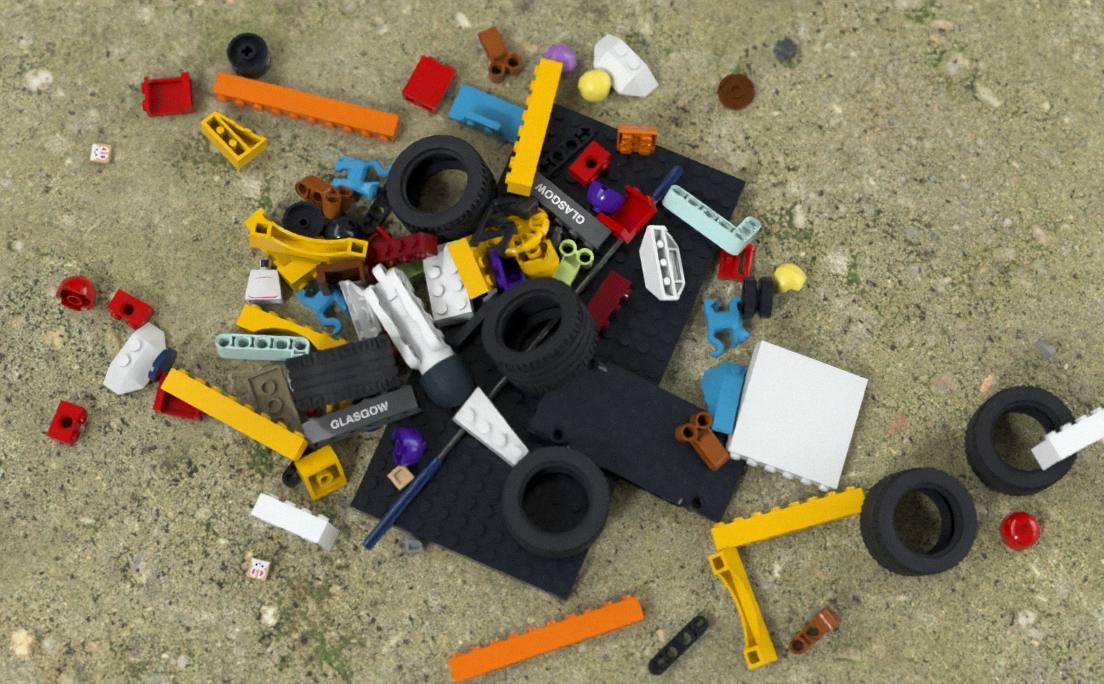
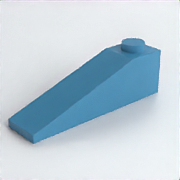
[701,362,746,435]

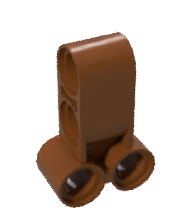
[478,26,522,84]
[295,175,353,219]
[675,412,730,471]
[789,605,841,655]

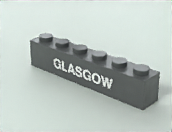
[530,171,612,253]
[302,385,422,450]

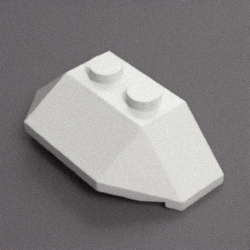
[594,34,659,98]
[639,225,685,301]
[339,280,385,341]
[103,322,166,395]

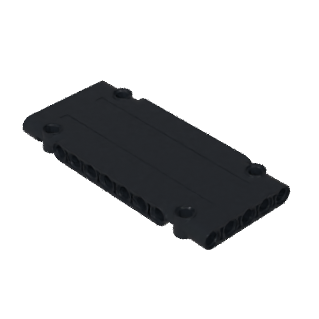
[526,355,746,523]

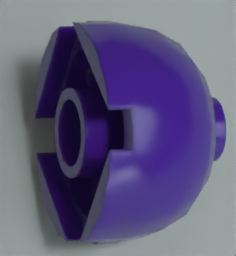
[587,180,627,213]
[392,427,426,466]

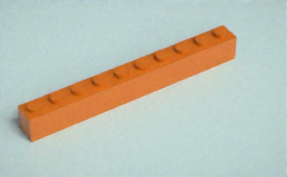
[213,71,400,143]
[448,594,644,684]

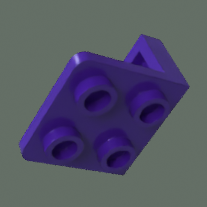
[489,251,526,291]

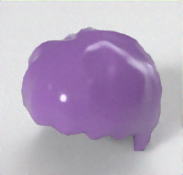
[543,44,577,77]

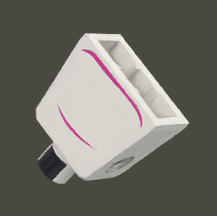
[245,260,284,304]

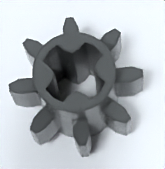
[773,37,796,62]

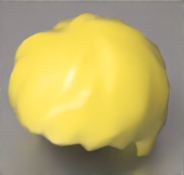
[578,69,611,103]
[772,263,806,294]

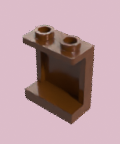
[316,259,372,296]

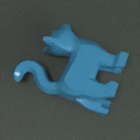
[332,157,393,201]
[295,276,350,335]
[703,296,750,358]

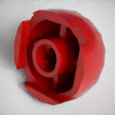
[56,275,96,311]
[999,511,1040,551]

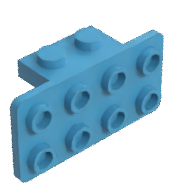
[449,85,526,144]

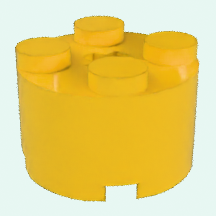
[515,237,559,279]

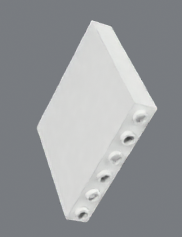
[725,340,868,492]

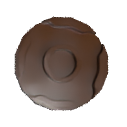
[717,74,755,110]

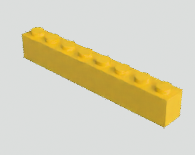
[505,58,563,197]
[160,368,309,463]
[710,486,865,553]

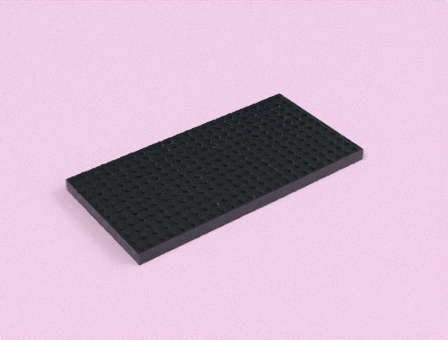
[350,103,746,603]

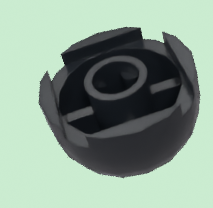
[324,215,363,240]

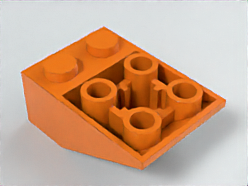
[616,123,657,155]

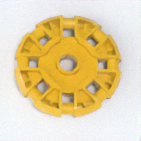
[485,207,549,258]

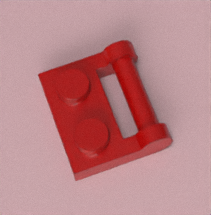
[717,244,756,283]

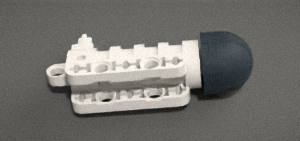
[363,263,475,407]

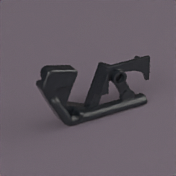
[469,195,539,257]

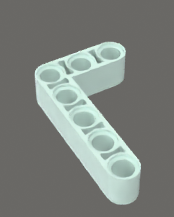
[662,185,761,255]
[215,333,311,392]

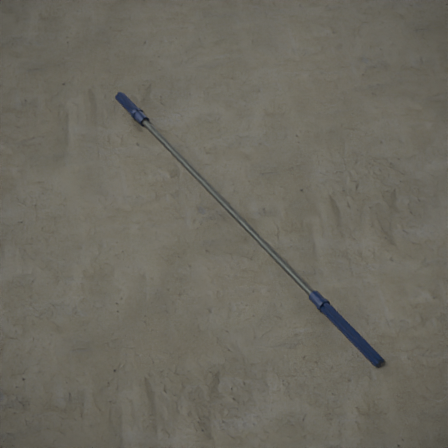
[362,165,684,551]

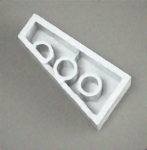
[251,493,340,552]

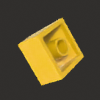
[294,444,348,501]

